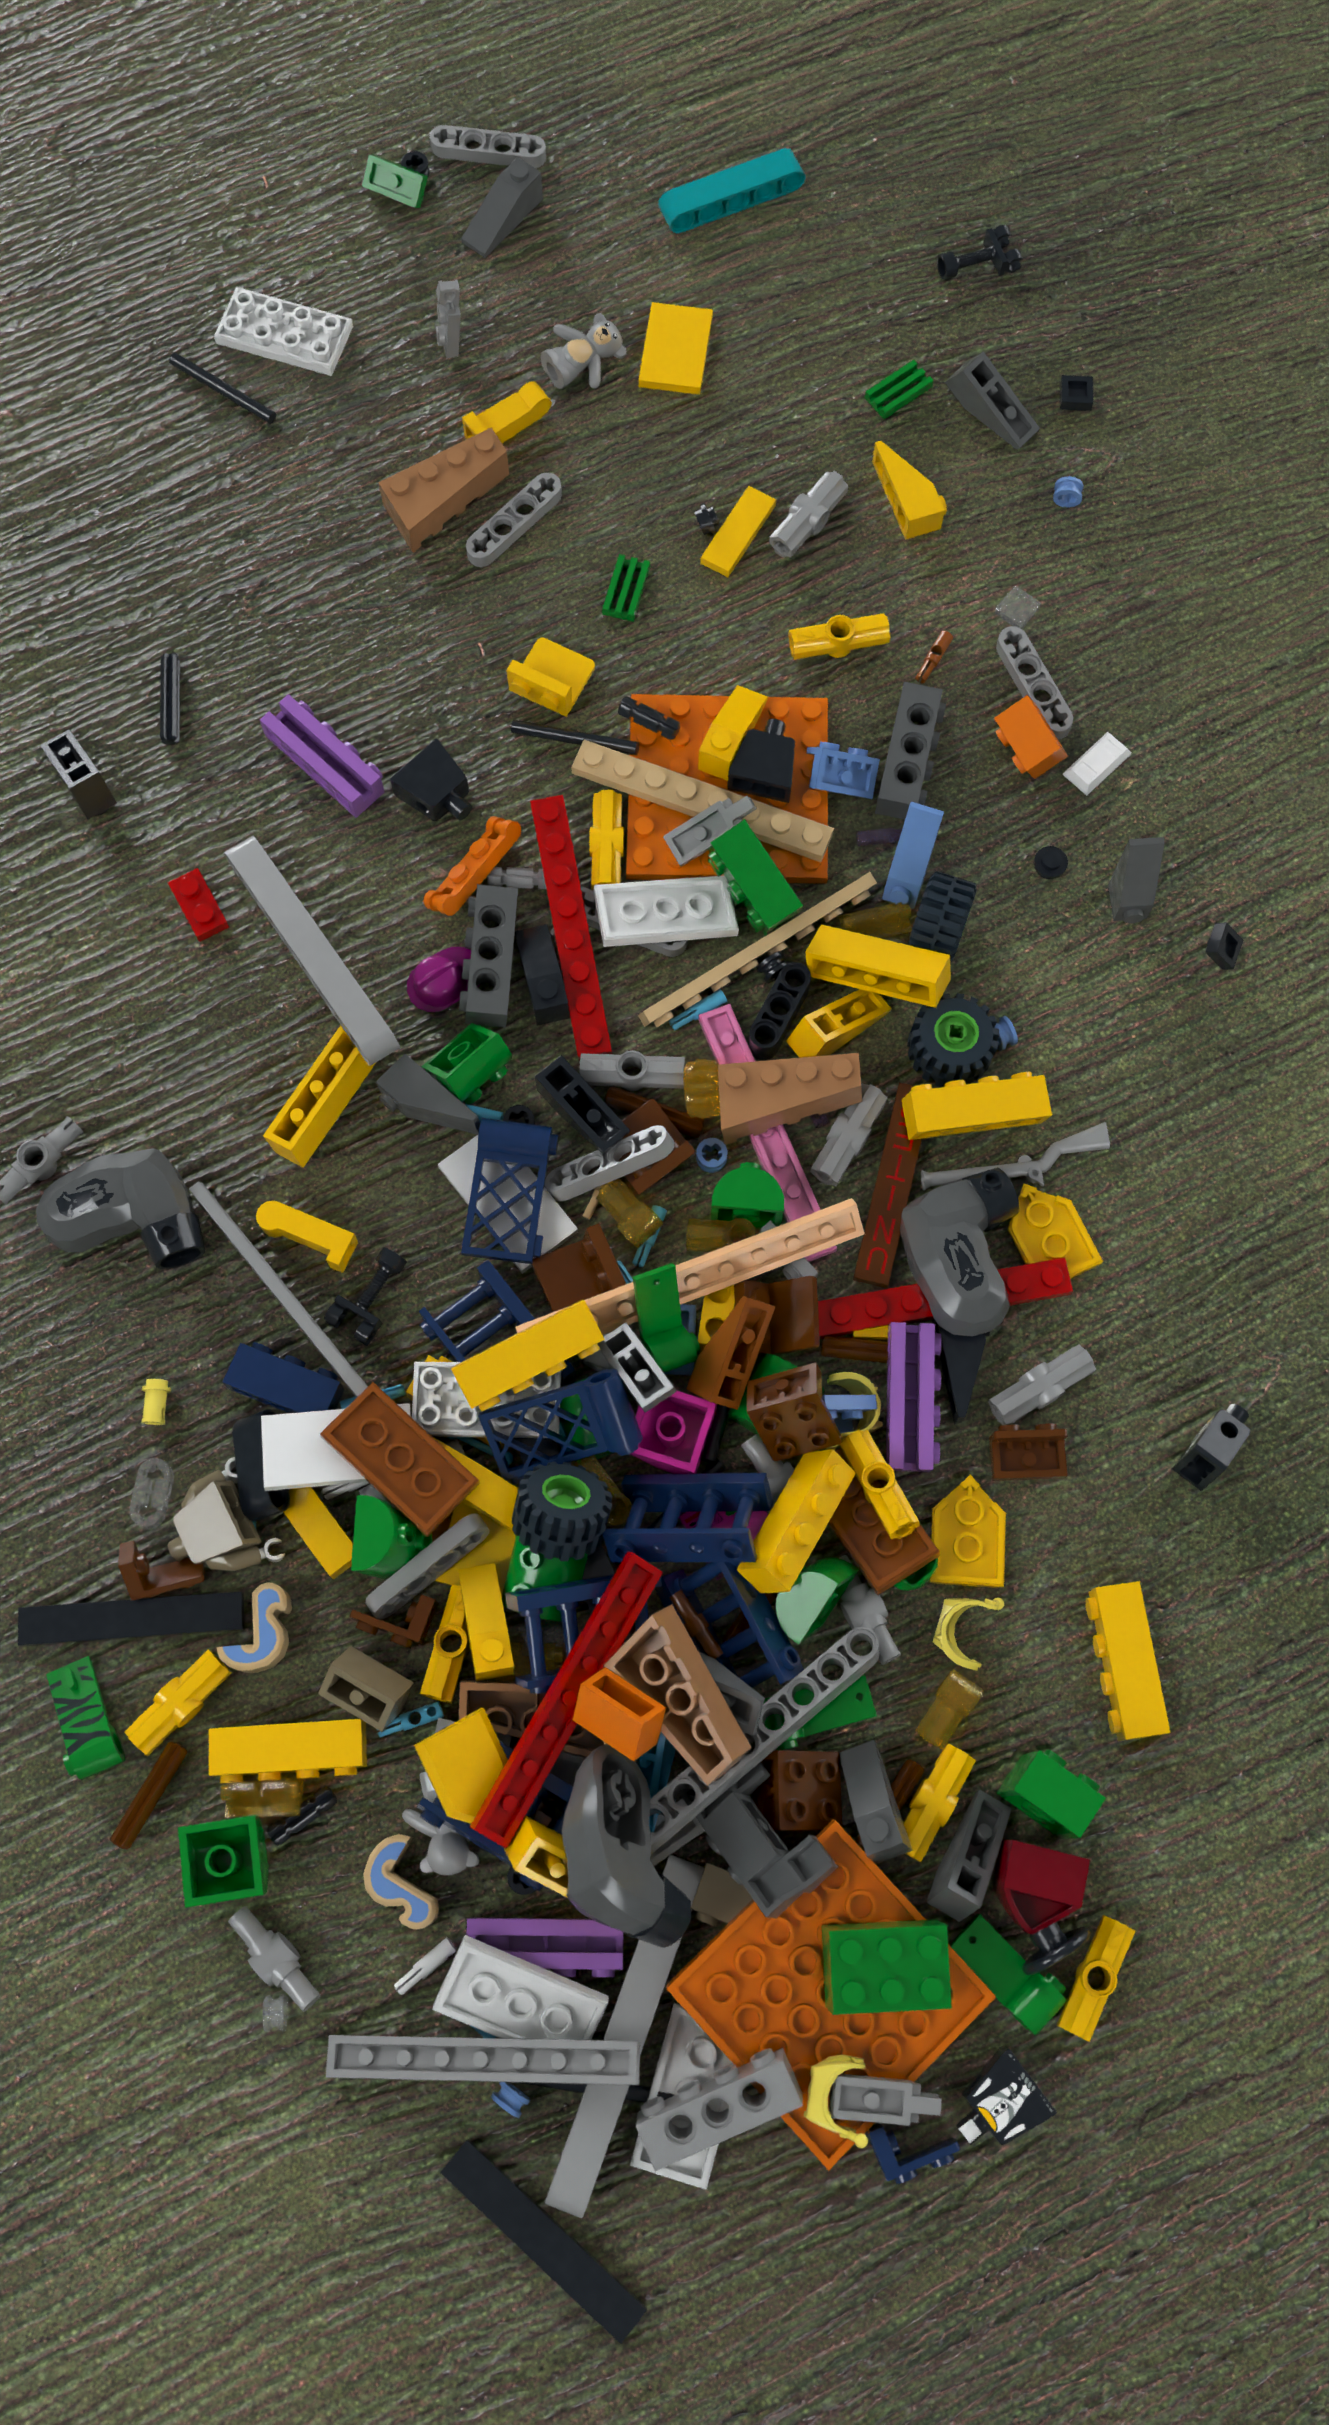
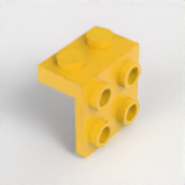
[506,638,595,717]

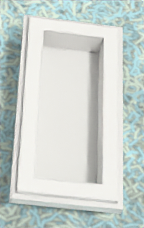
[1063,732,1132,796]

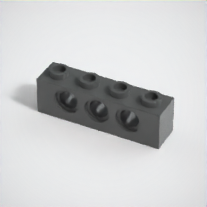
[875,682,946,820]
[459,884,518,1028]

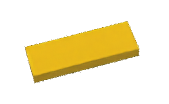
[700,486,776,577]

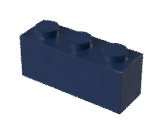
[222,1342,345,1413]

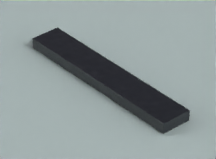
[18,1591,245,1646]
[440,2139,647,2344]

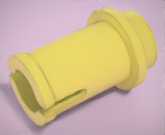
[141,1379,171,1425]

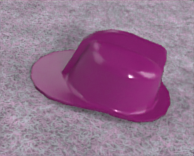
[407,947,480,1012]

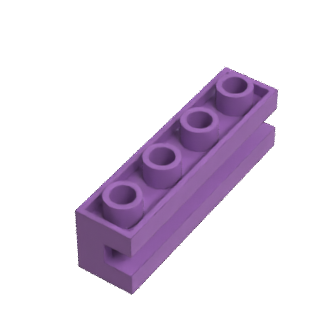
[259,694,385,818]
[886,1322,941,1472]
[467,1917,624,1977]

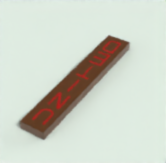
[853,1082,922,1288]

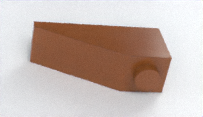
[686,1296,775,1410]

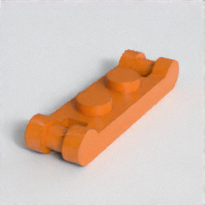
[423,816,522,916]

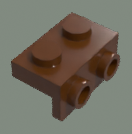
[989,1423,1068,1481]

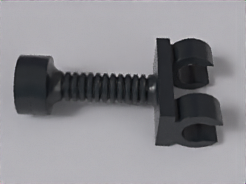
[937,225,1024,280]
[324,1247,407,1346]

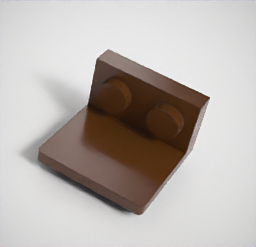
[618,1099,696,1195]
[532,1223,626,1312]
[734,1276,820,1356]
[747,1362,842,1461]
[753,1751,842,1831]

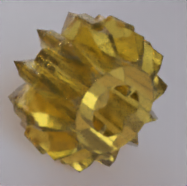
[683,1059,720,1119]

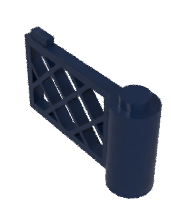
[461,1118,559,1264]
[478,1369,643,1485]

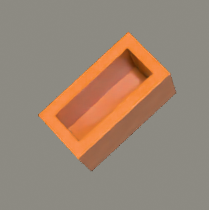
[994,695,1068,779]
[573,1667,666,1762]

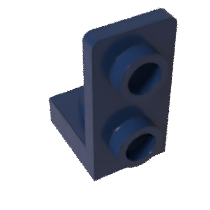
[867,2123,961,2184]

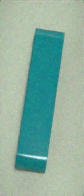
[658,148,806,233]

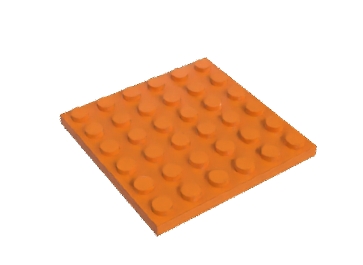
[626,694,828,884]
[665,1819,996,2171]

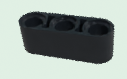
[748,962,811,1060]
[232,1410,290,1521]

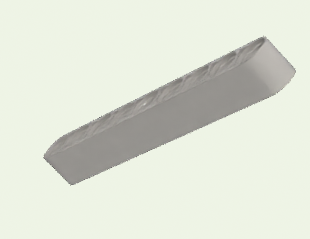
[224,835,400,1066]
[649,1627,880,1854]
[544,1855,704,2219]

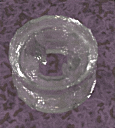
[263,1994,288,2032]

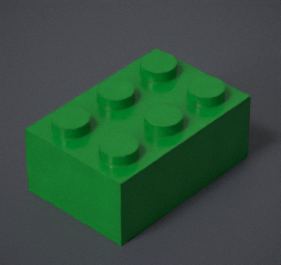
[708,819,803,936]
[996,1749,1106,1839]
[822,1919,952,2015]

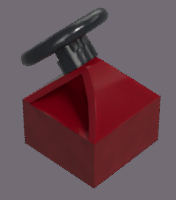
[992,1840,1090,1975]

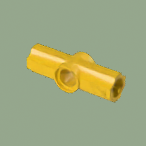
[788,613,890,660]
[589,790,624,891]
[840,1430,920,1539]
[420,1584,470,1703]
[124,1649,232,1756]
[903,1743,976,1862]
[1057,1915,1135,2042]

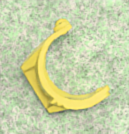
[826,1372,883,1450]
[933,1597,1004,1671]
[804,2055,868,2148]

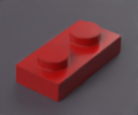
[167,868,229,942]

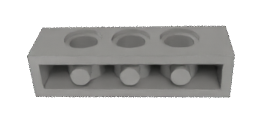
[635,2048,803,2171]

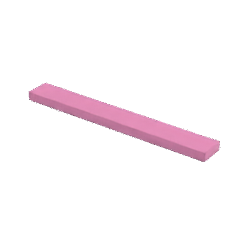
[698,1003,837,1262]

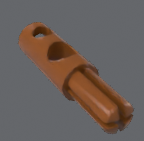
[915,630,953,683]

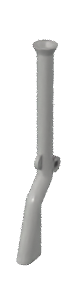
[921,1122,1110,1191]

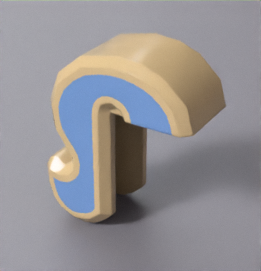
[216,1583,292,1673]
[363,1834,439,1929]

